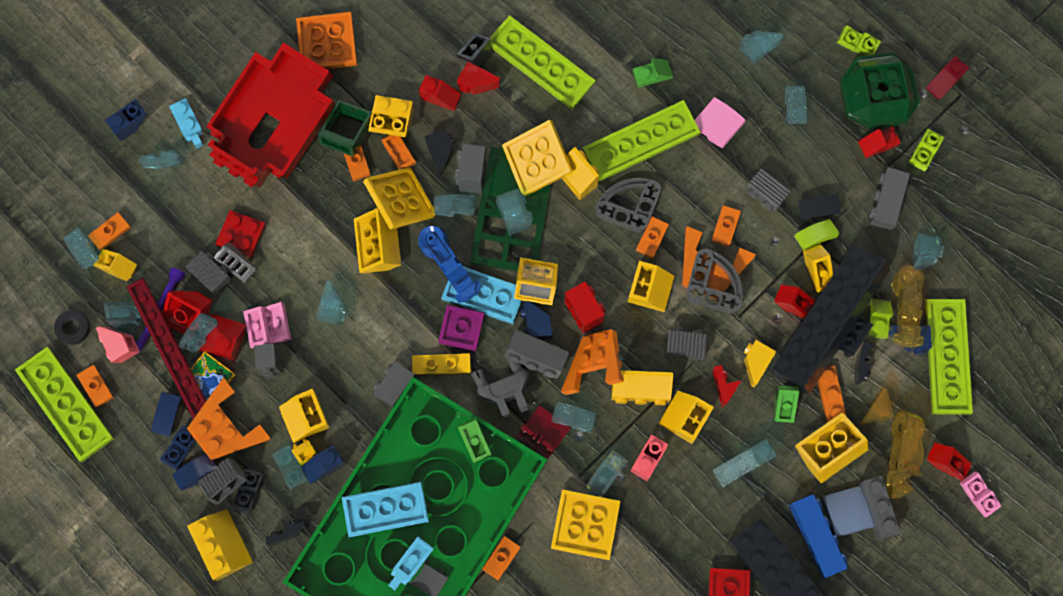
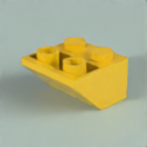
[368,95,414,137]
[562,147,599,200]
[628,261,674,312]
[279,389,330,443]
[658,391,714,444]

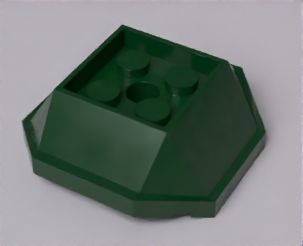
[839,52,920,129]

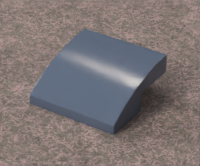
[822,486,874,537]

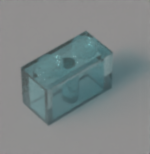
[496,189,533,236]

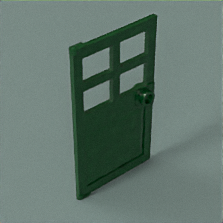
[470,146,551,272]

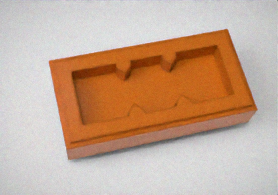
[381,135,416,170]
[344,145,371,181]
[711,205,741,247]
[88,212,131,251]
[636,217,669,259]
[77,365,114,408]
[482,536,521,581]

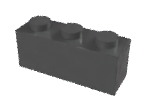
[869,167,910,231]
[504,329,569,379]
[858,476,901,541]

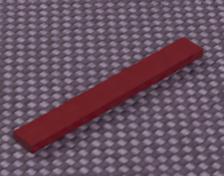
[126,278,207,419]

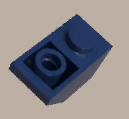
[105,99,147,142]
[520,301,552,340]

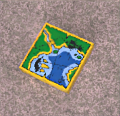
[191,352,236,400]

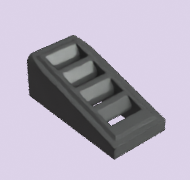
[213,243,257,283]

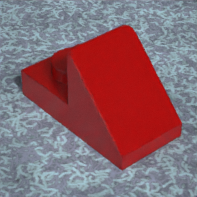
[858,127,901,159]
[712,365,741,407]

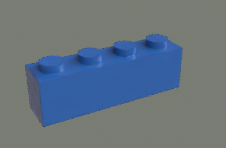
[789,494,848,579]

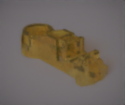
[892,265,925,348]
[886,410,925,499]

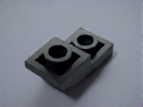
[798,195,841,220]
[854,341,873,385]
[231,469,264,515]
[265,520,307,546]

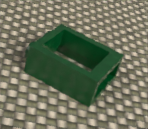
[318,100,372,157]

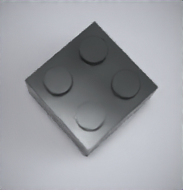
[455,144,486,194]

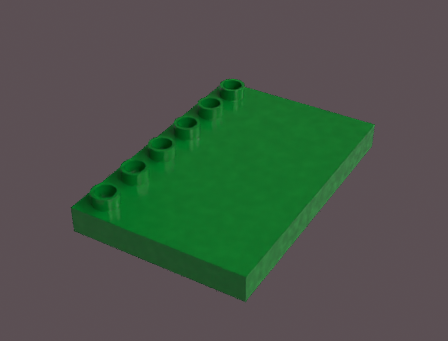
[282,377,547,596]

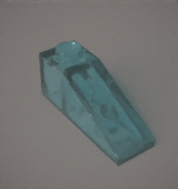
[713,439,776,488]

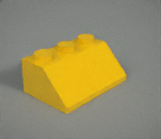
[354,208,401,274]
[611,370,673,405]
[795,413,868,483]
[187,509,253,581]

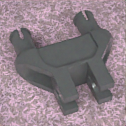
[471,359,529,420]

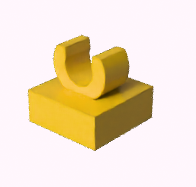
[292,439,317,466]

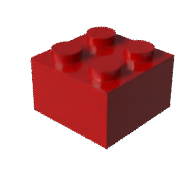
[564,282,606,334]

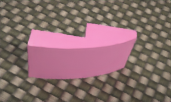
[960,472,1001,517]

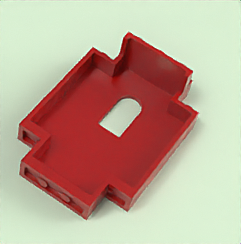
[206,43,336,188]

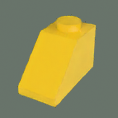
[803,244,833,292]
[93,249,137,281]
[744,340,776,388]

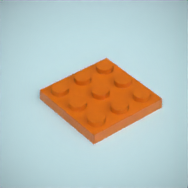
[296,12,357,69]

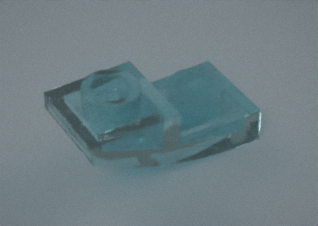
[785,86,807,124]
[139,150,183,169]
[434,194,475,217]
[63,227,99,270]
[179,313,218,354]
[552,402,597,433]
[272,444,307,490]

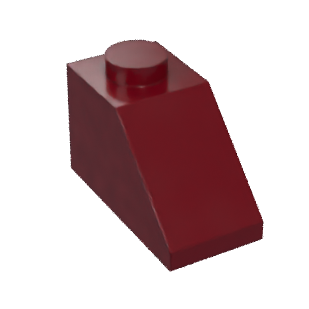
[925,56,969,101]

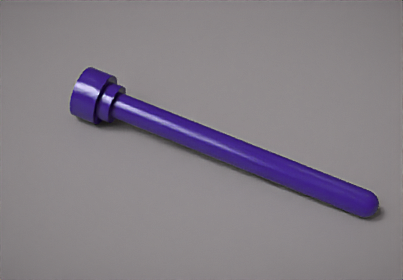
[136,267,185,353]

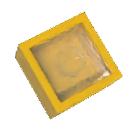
[514,257,558,305]

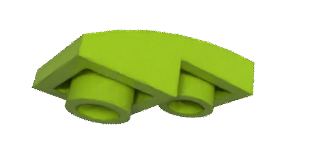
[836,25,881,56]
[908,129,944,172]
[794,219,840,250]

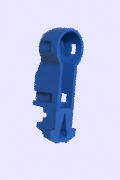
[418,226,482,303]

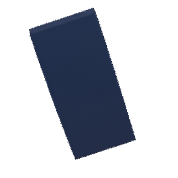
[151,391,181,436]
[160,425,196,471]
[172,454,217,491]

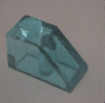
[739,31,784,65]
[913,233,944,270]
[316,280,347,326]
[103,302,141,330]
[586,449,628,497]

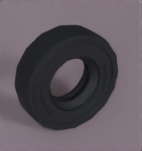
[54,310,90,345]

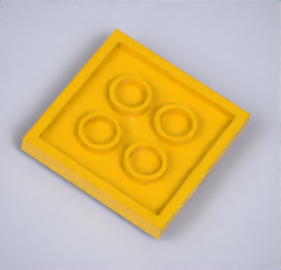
[502,120,573,196]
[363,167,437,230]
[551,490,620,560]

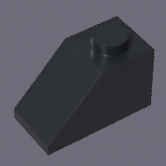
[456,33,491,66]
[425,129,455,176]

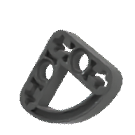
[595,178,661,233]
[686,249,743,314]

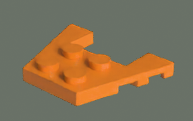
[682,226,756,300]
[561,329,624,395]
[187,379,270,460]

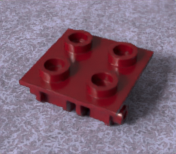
[516,405,571,460]

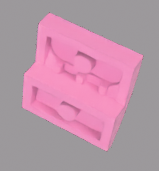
[695,97,746,148]
[243,302,292,348]

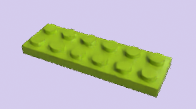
[490,15,596,110]
[583,100,700,182]
[925,299,973,415]
[15,347,114,463]

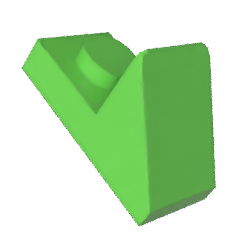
[632,58,673,88]
[774,385,799,423]
[458,418,492,463]

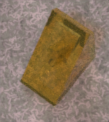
[860,388,894,425]

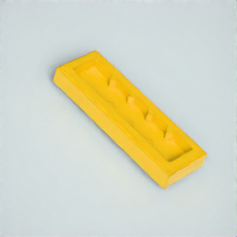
[412,353,471,376]

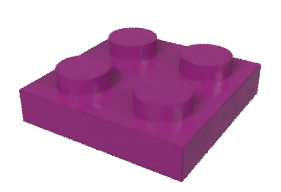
[438,305,484,351]

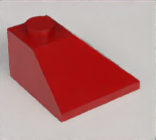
[162,291,213,340]
[198,314,246,361]

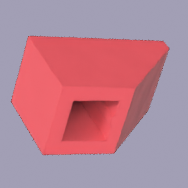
[96,327,140,363]
[630,435,668,481]

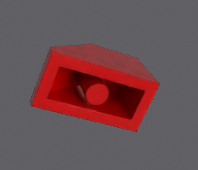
[457,62,501,95]
[419,75,461,111]
[774,285,816,319]
[927,443,972,481]

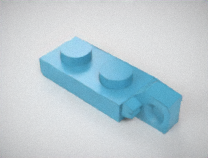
[169,98,204,149]
[388,537,434,590]

